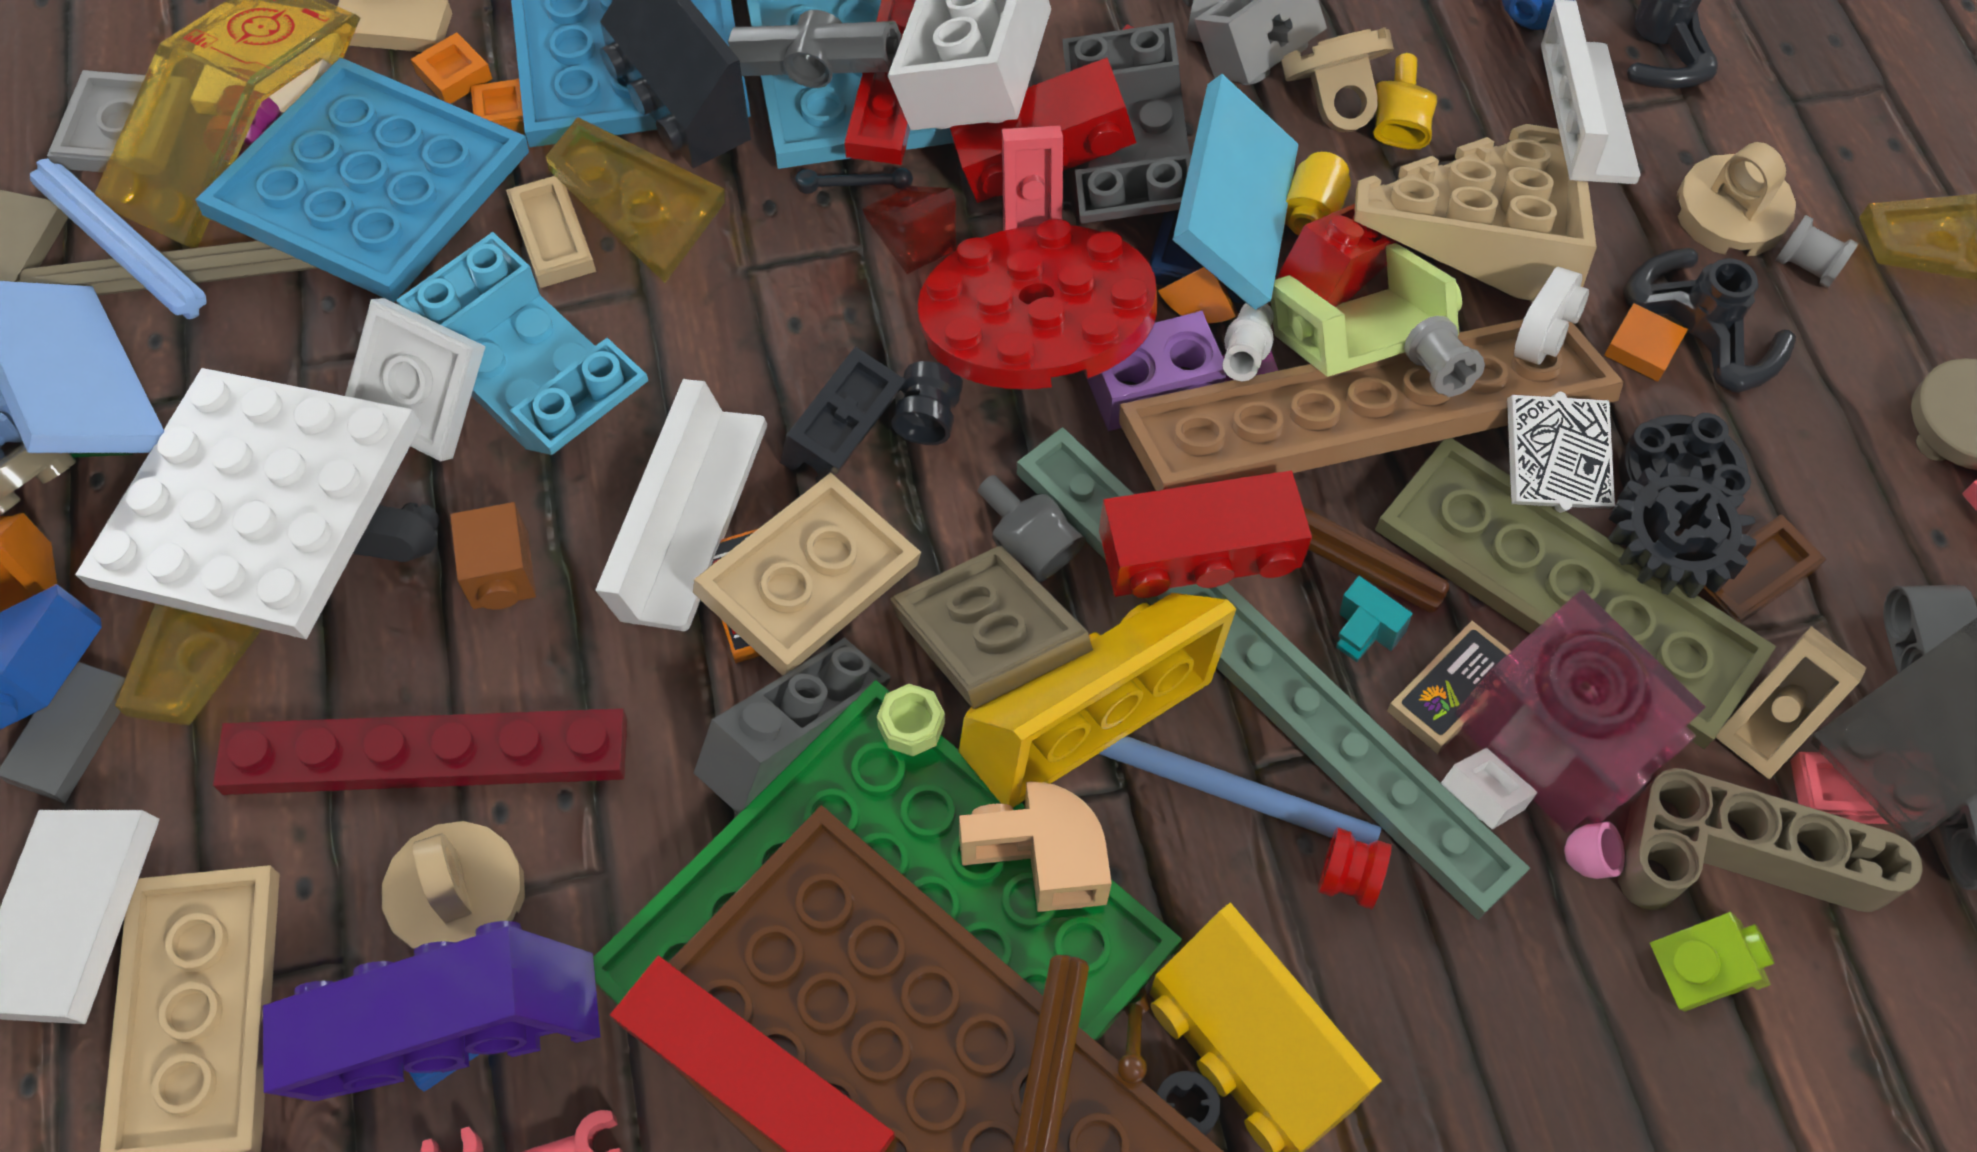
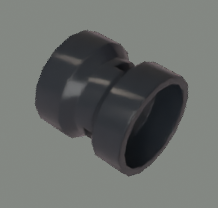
[891,361,963,445]

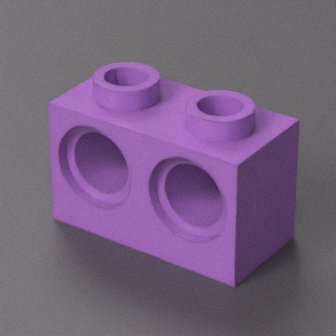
[1085,311,1226,431]

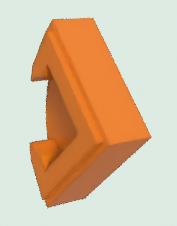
[1158,267,1239,323]

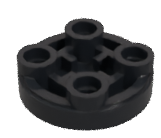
[1619,413,1751,529]

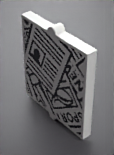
[1507,392,1615,513]

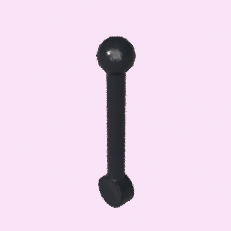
[795,167,913,194]

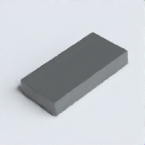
[0,662,135,803]

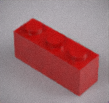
[950,57,1137,203]
[1099,470,1312,598]

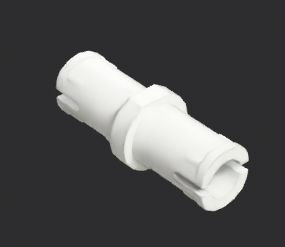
[1223,303,1274,381]

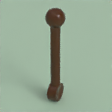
[1117,989,1151,1084]

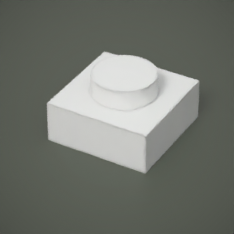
[1441,748,1538,829]

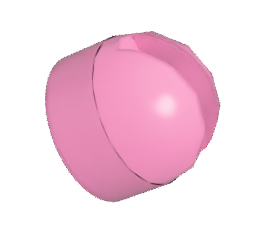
[1564,822,1625,879]

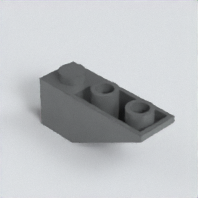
[694,638,891,814]

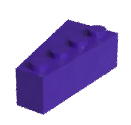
[263,921,601,1102]

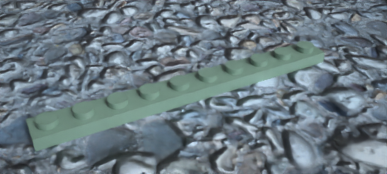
[1017,427,1530,920]

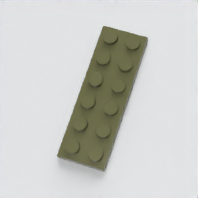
[1375,438,1777,749]

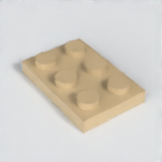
[692,473,921,676]

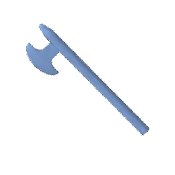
[1099,736,1381,844]

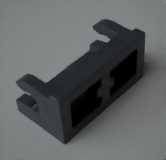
[780,346,906,483]

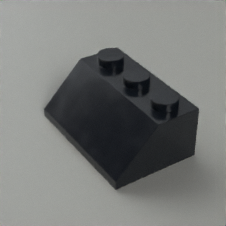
[600,0,751,169]

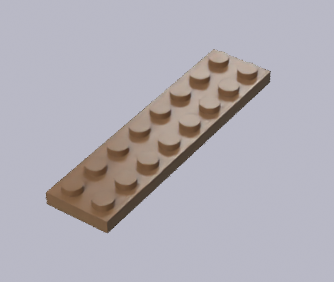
[1119,319,1624,491]

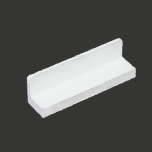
[1541,0,1640,184]
[595,379,767,631]

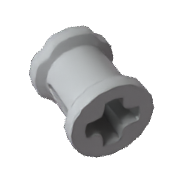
[1775,215,1858,289]
[1404,316,1485,397]

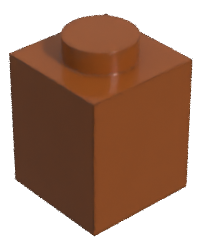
[450,502,536,610]

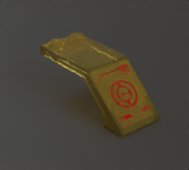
[95,0,361,248]

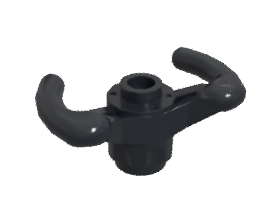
[1627,0,1718,89]
[1623,247,1796,393]

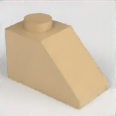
[1716,626,1866,779]

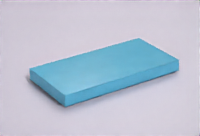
[1173,74,1298,310]

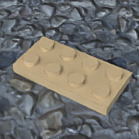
[100,865,280,1152]

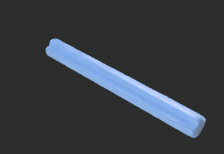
[30,158,207,319]

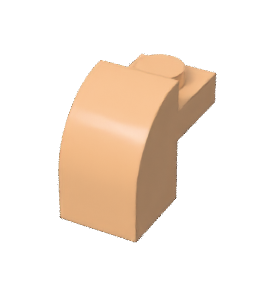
[959,782,1112,912]

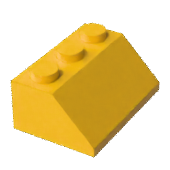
[1149,902,1382,1152]

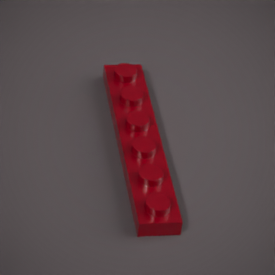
[213,708,627,795]

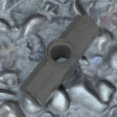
[728,10,902,88]

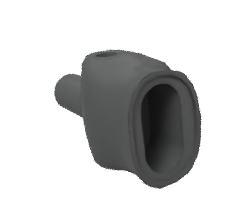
[977,475,1086,582]

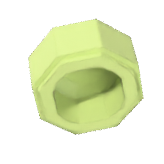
[877,684,945,756]

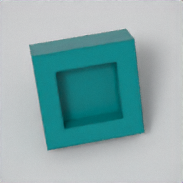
[1336,576,1413,662]

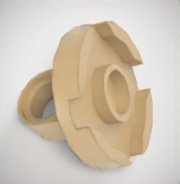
[1676,142,1796,256]

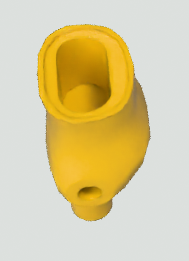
[1373,53,1437,149]

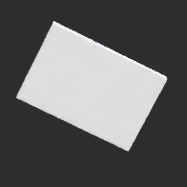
[0,810,160,1024]

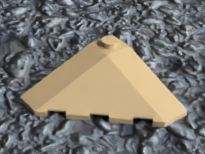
[1354,124,1597,303]

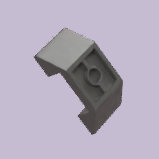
[1063,22,1191,224]

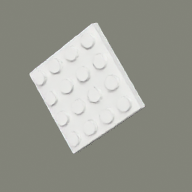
[75,368,422,639]

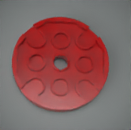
[918,219,1157,389]

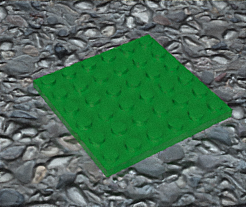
[593,680,1182,1042]

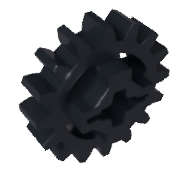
[1609,463,1757,598]

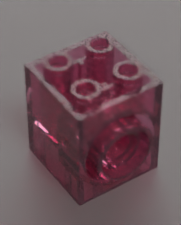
[1454,589,1706,833]

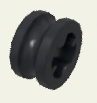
[1156,1071,1220,1136]

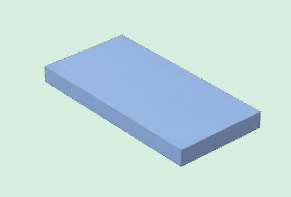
[0,281,165,453]

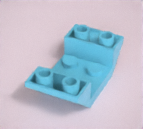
[396,232,649,455]

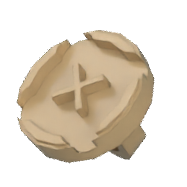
[1281,27,1394,132]
[382,821,525,950]

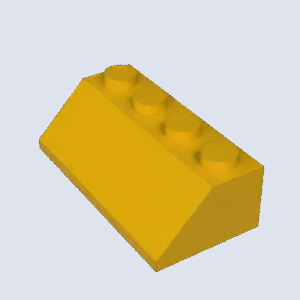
[959,593,1237,807]

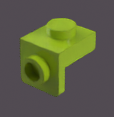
[1650,912,1775,1012]

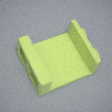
[1271,243,1462,377]

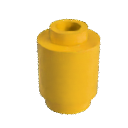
[1285,152,1351,235]

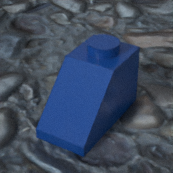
[0,584,102,730]

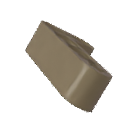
[1618,768,1923,912]

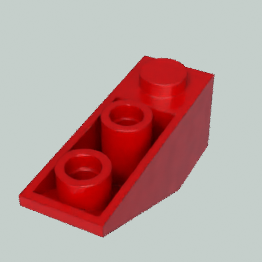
[1275,203,1407,307]

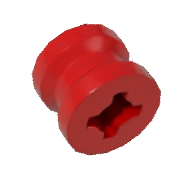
[1317,827,1392,910]

